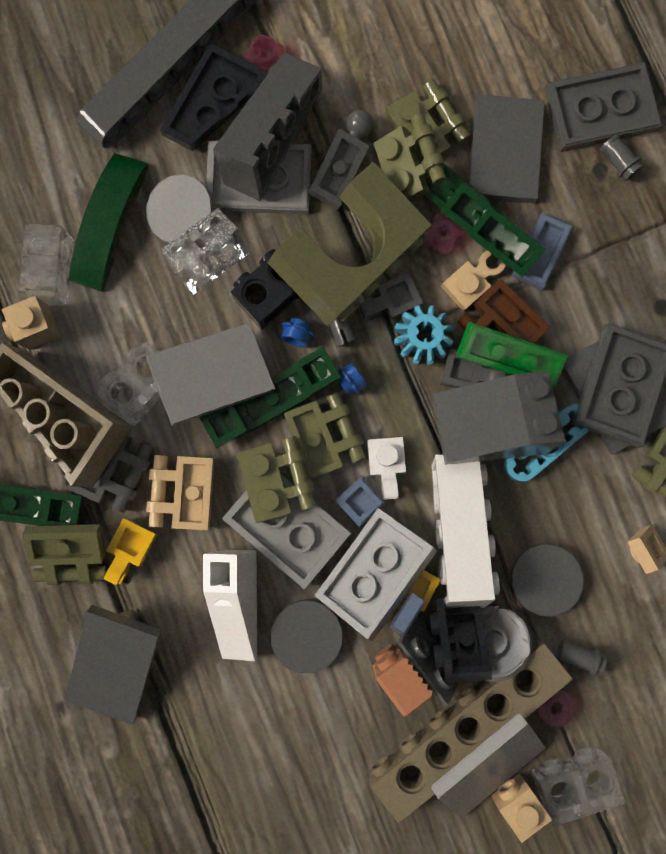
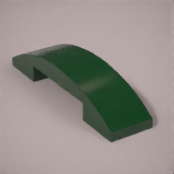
[68,153,148,292]
[199,346,341,448]
[0,484,83,526]

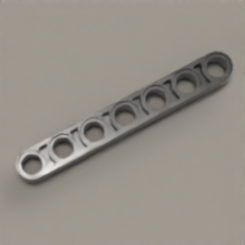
[77,0,258,149]

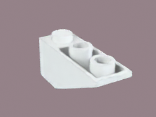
[203,550,257,661]

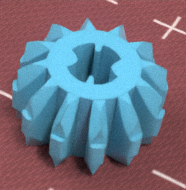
[394,305,454,365]

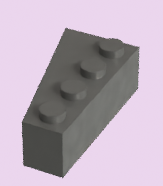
[213,52,322,201]

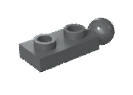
[307,110,374,209]

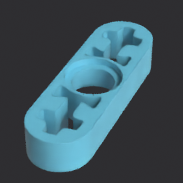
[503,404,589,482]

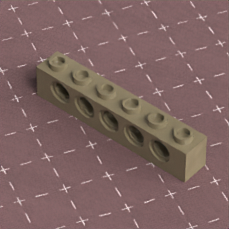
[369,638,573,824]

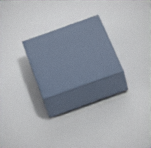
[335,477,385,527]
[388,593,424,634]

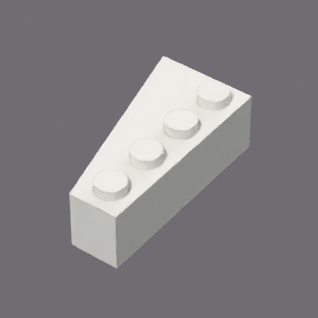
[432,454,500,609]

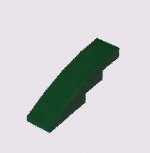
[424,164,546,278]

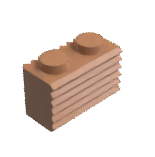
[373,644,432,717]

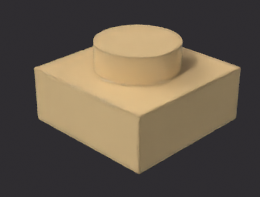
[627,524,666,574]

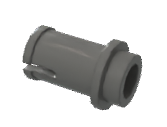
[600,134,644,181]
[330,316,358,347]
[556,640,607,677]

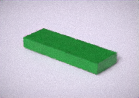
[456,321,569,388]

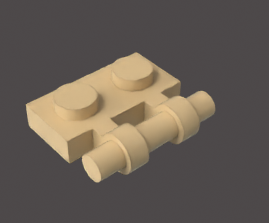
[146,455,215,530]

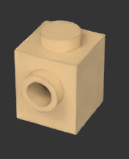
[1,295,62,350]
[491,774,552,843]

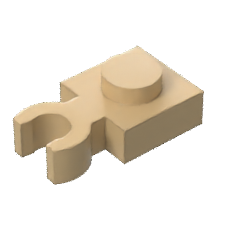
[441,251,505,312]

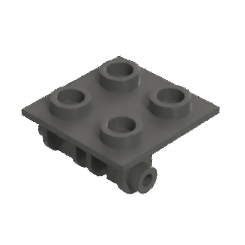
[398,612,459,707]

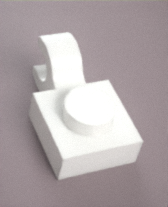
[367,437,406,500]

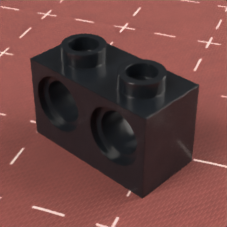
[230,249,299,330]

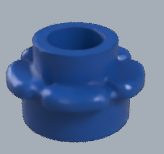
[281,318,315,348]
[338,363,368,395]

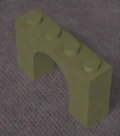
[267,162,431,326]

